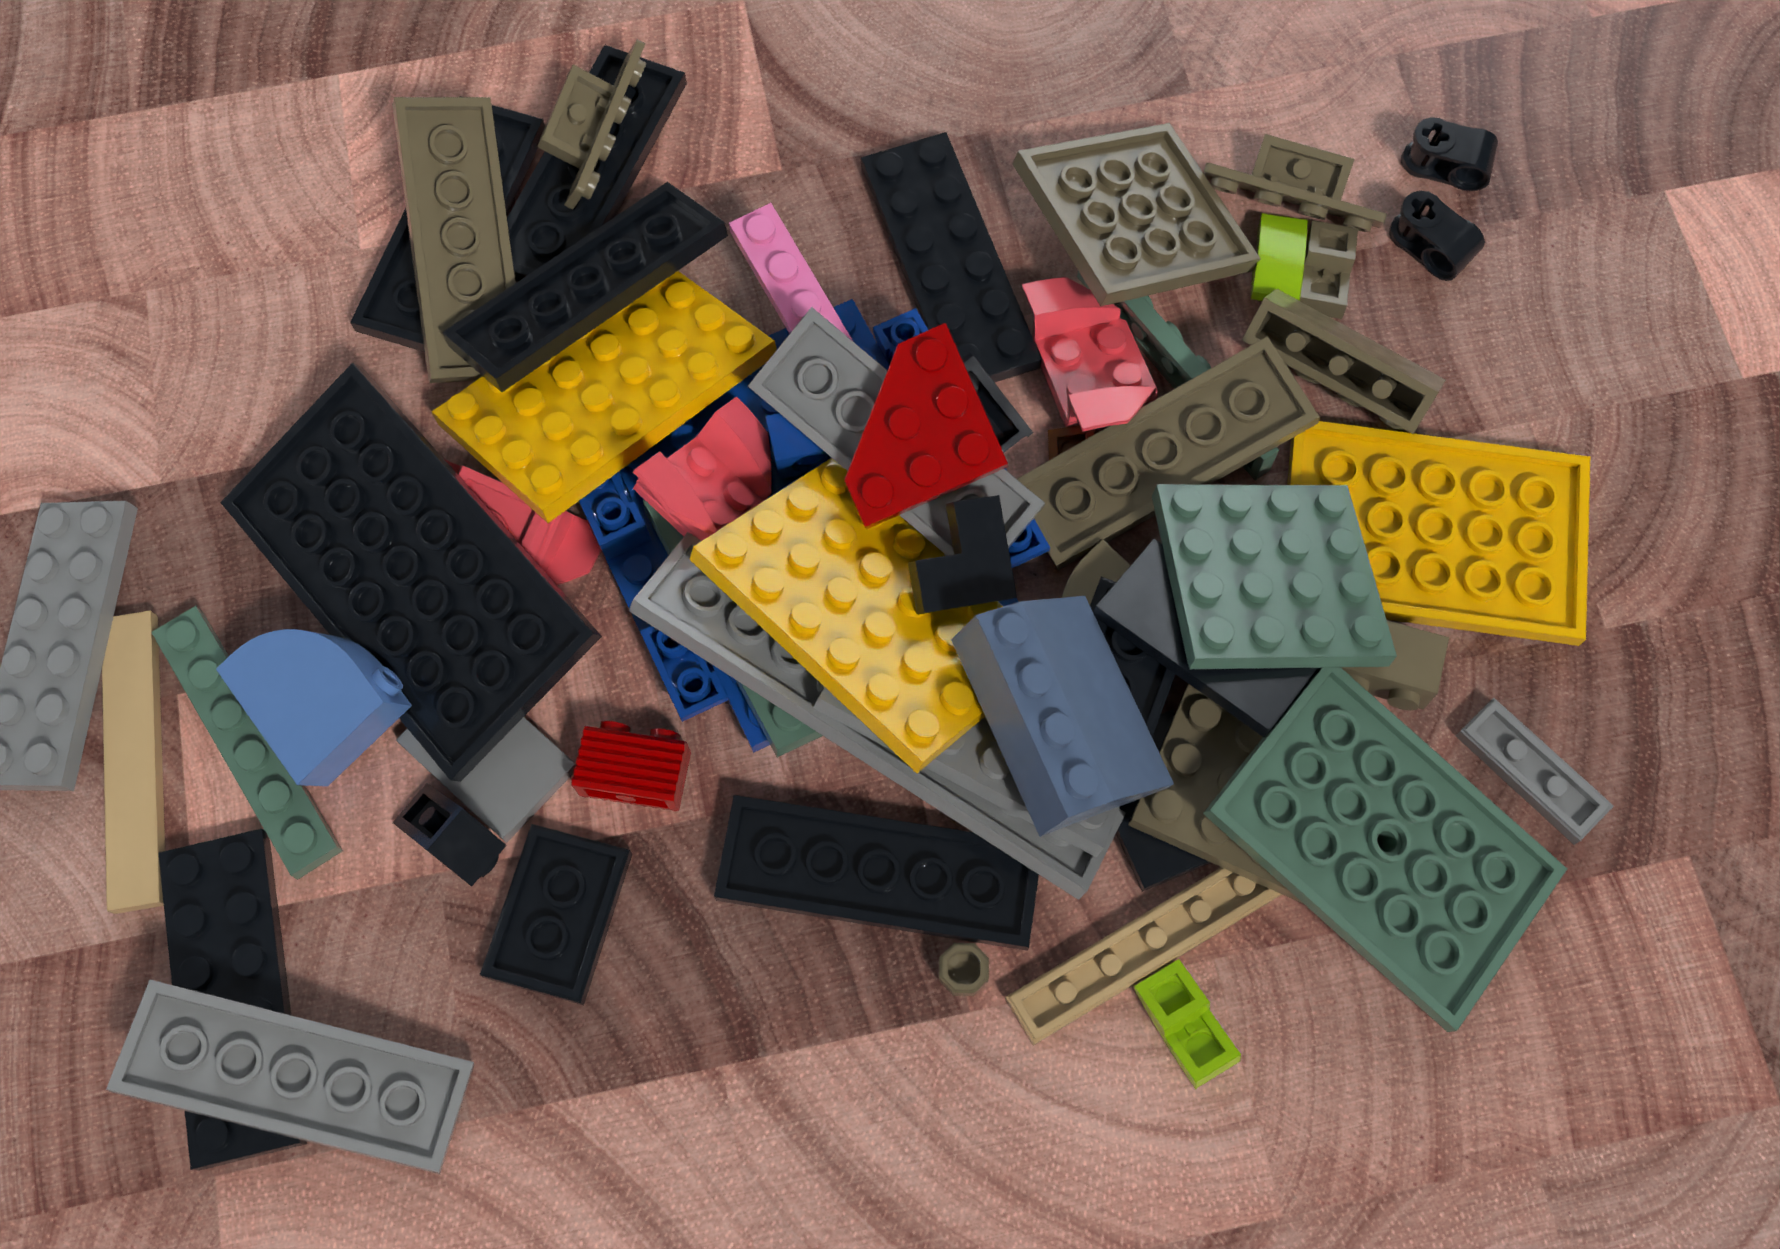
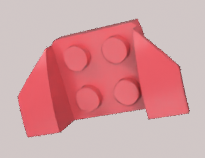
[1022,277,1158,432]
[633,397,771,541]
[444,459,601,585]

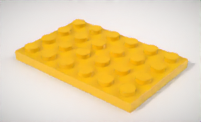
[431,271,777,523]
[1287,421,1590,646]
[689,458,1003,773]

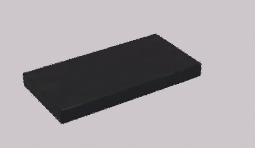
[1093,539,1318,738]

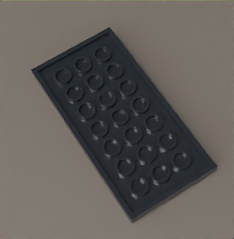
[220,363,602,782]

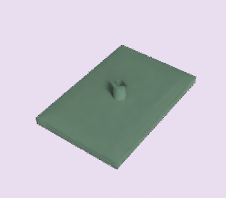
[1203,667,1568,1032]

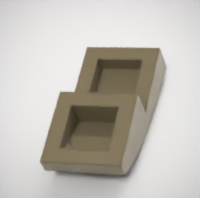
[1299,220,1358,319]

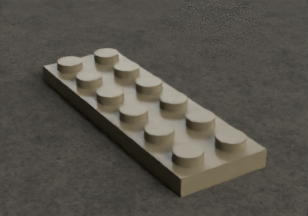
[392,97,515,383]
[1017,336,1320,570]

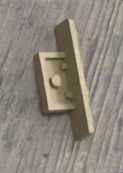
[537,39,646,209]
[1203,134,1387,232]

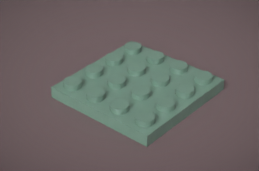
[1152,484,1397,669]

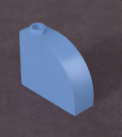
[216,629,412,786]

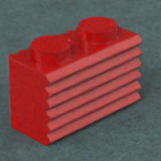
[572,721,691,811]

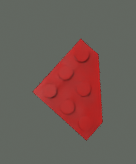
[844,323,1008,529]

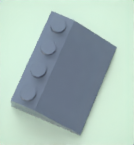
[951,596,1174,837]

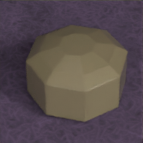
[939,943,989,996]

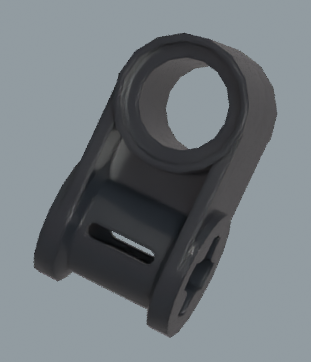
[1401,117,1498,191]
[1389,190,1485,281]

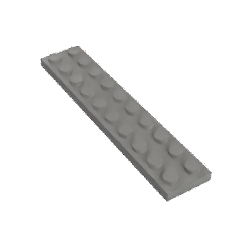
[629,532,1126,900]

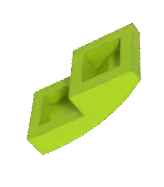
[1251,213,1308,301]
[1134,959,1241,1089]

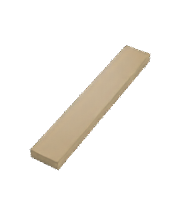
[102,611,165,914]
[1005,867,1282,1046]

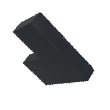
[908,495,1017,615]

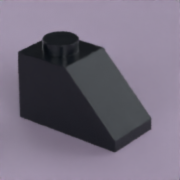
[392,783,507,887]

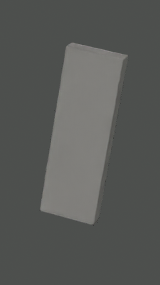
[1455,698,1614,845]

